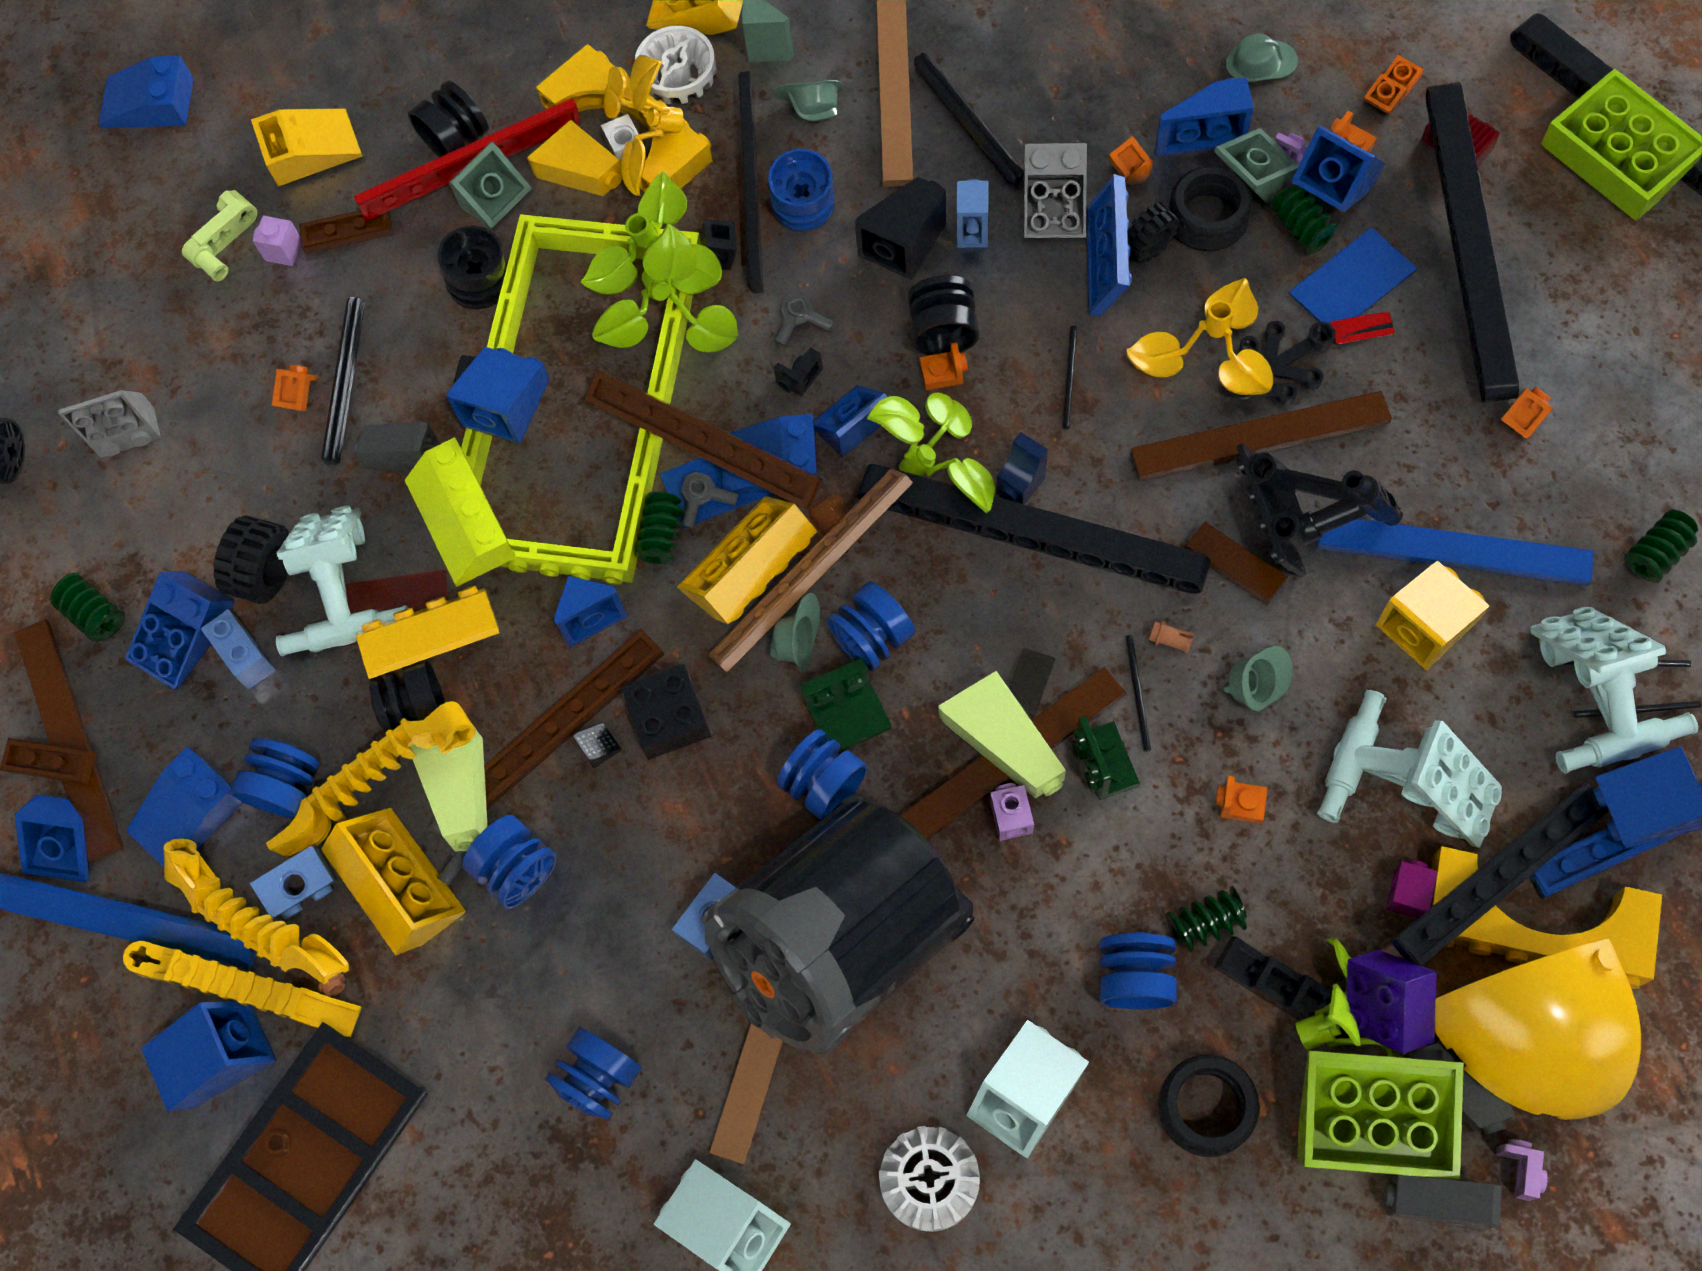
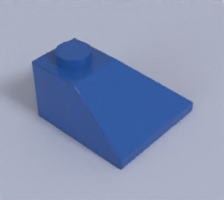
[14,795,89,883]

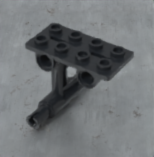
[1236,443,1403,577]

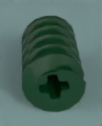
[1271,187,1338,255]
[635,492,684,565]
[1624,509,1698,583]
[50,573,124,642]
[1166,886,1247,952]

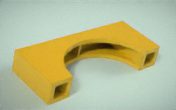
[536,44,713,192]
[1430,846,1662,989]

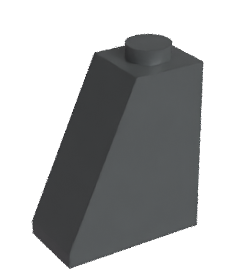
[354,422,440,475]
[1403,1042,1515,1135]
[1383,1175,1502,1231]

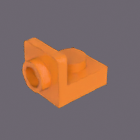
[1329,111,1377,152]
[920,342,968,391]
[271,364,318,411]
[1500,386,1554,439]
[1215,775,1268,824]

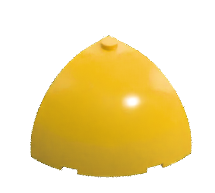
[1435,938,1641,1120]

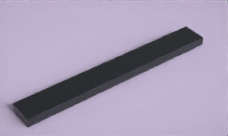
[738,71,764,294]
[1390,782,1609,966]

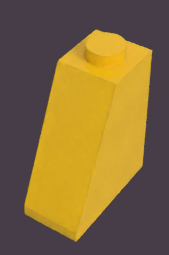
[527,120,623,196]

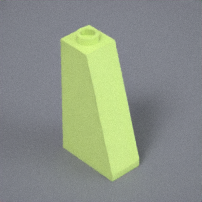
[938,671,1066,798]
[411,725,488,852]

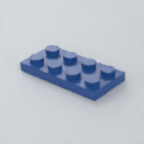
[1086,174,1132,317]

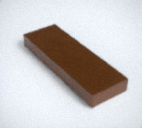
[299,211,394,254]
[1185,522,1288,605]
[0,738,97,785]

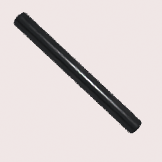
[914,52,1024,185]
[321,297,365,465]

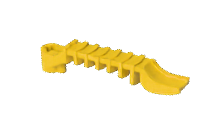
[266,701,475,859]
[163,838,349,984]
[123,941,362,1038]

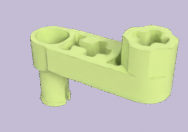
[182,190,258,282]

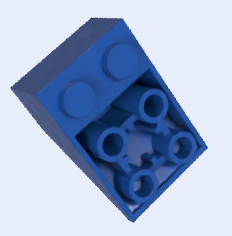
[125,571,235,689]

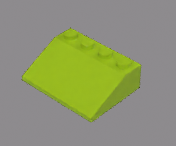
[1541,68,1702,221]
[1297,1050,1464,1180]

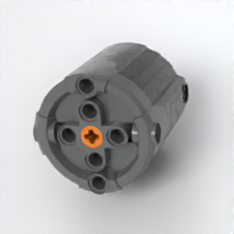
[701,795,975,1054]

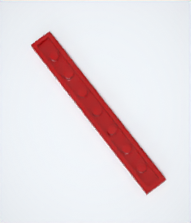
[354,98,581,222]

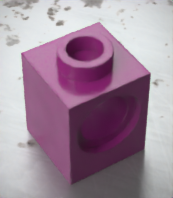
[1385,860,1438,919]

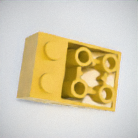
[251,109,362,187]

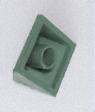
[742,0,794,62]
[1214,128,1299,204]
[449,141,532,229]

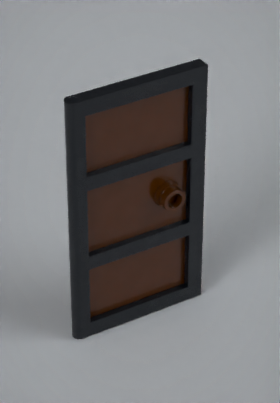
[173,1022,428,1271]

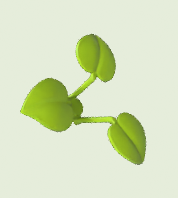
[581,171,722,295]
[592,224,738,353]
[867,392,995,514]
[1295,937,1403,1057]

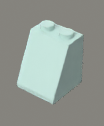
[966,1020,1089,1159]
[654,1159,791,1271]

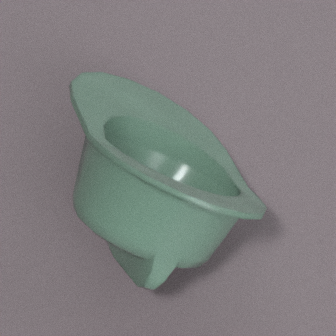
[1226,33,1298,82]
[772,80,844,121]
[770,592,820,671]
[1223,645,1293,712]

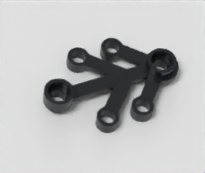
[1226,321,1335,405]

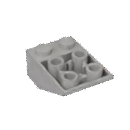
[1024,143,1087,238]
[58,390,161,458]

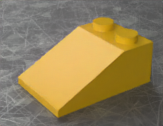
[646,0,743,35]

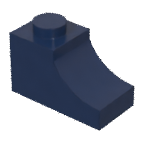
[996,432,1048,504]

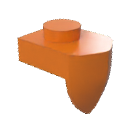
[1107,136,1153,185]

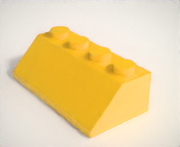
[677,496,817,624]
[356,585,500,679]
[321,807,465,956]

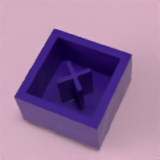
[1347,950,1437,1054]

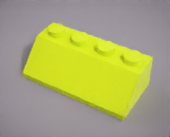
[405,437,516,587]

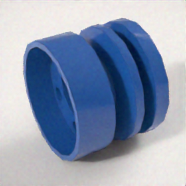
[768,149,835,232]
[825,581,915,672]
[776,729,868,820]
[229,738,320,819]
[462,815,557,909]
[1099,932,1177,1010]
[544,1026,643,1121]

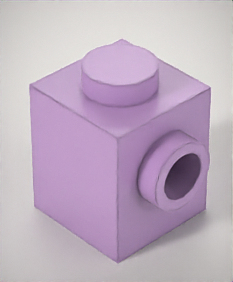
[253,216,302,266]
[990,783,1034,841]

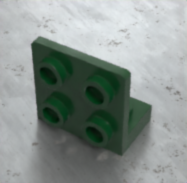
[800,657,891,753]
[1072,716,1140,800]

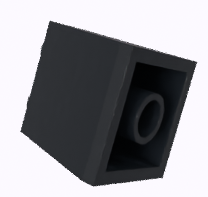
[855,177,947,280]

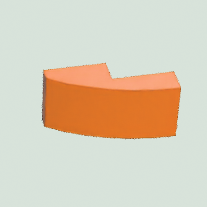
[1363,55,1424,115]

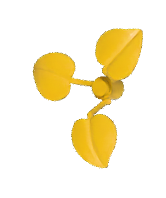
[604,55,683,196]
[1126,278,1273,395]

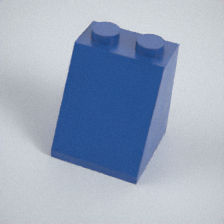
[1291,125,1385,212]
[446,347,550,444]
[1593,746,1702,849]
[141,1001,276,1112]

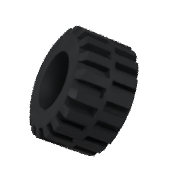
[213,515,290,604]

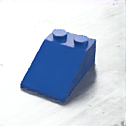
[99,56,194,128]
[1154,77,1254,157]
[721,414,818,494]
[126,746,243,867]

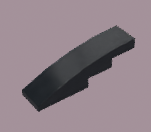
[1214,936,1351,1047]

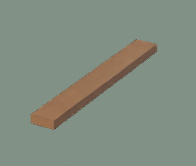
[877,0,913,187]
[708,468,913,672]
[710,1024,783,1165]

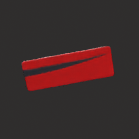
[1330,312,1395,344]

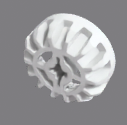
[635,26,717,104]
[879,1126,980,1232]

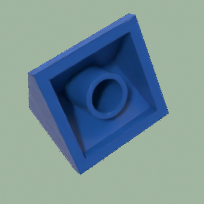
[814,385,887,458]
[554,576,628,648]

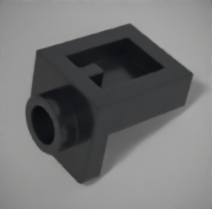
[773,347,823,397]

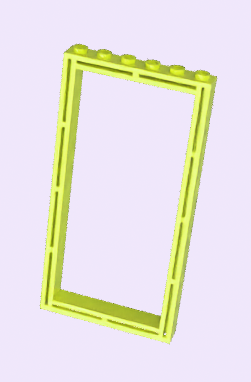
[436,214,701,585]

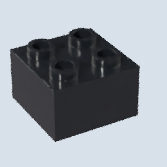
[621,664,712,760]

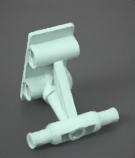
[276,505,408,657]
[1530,607,1698,774]
[1317,690,1502,848]

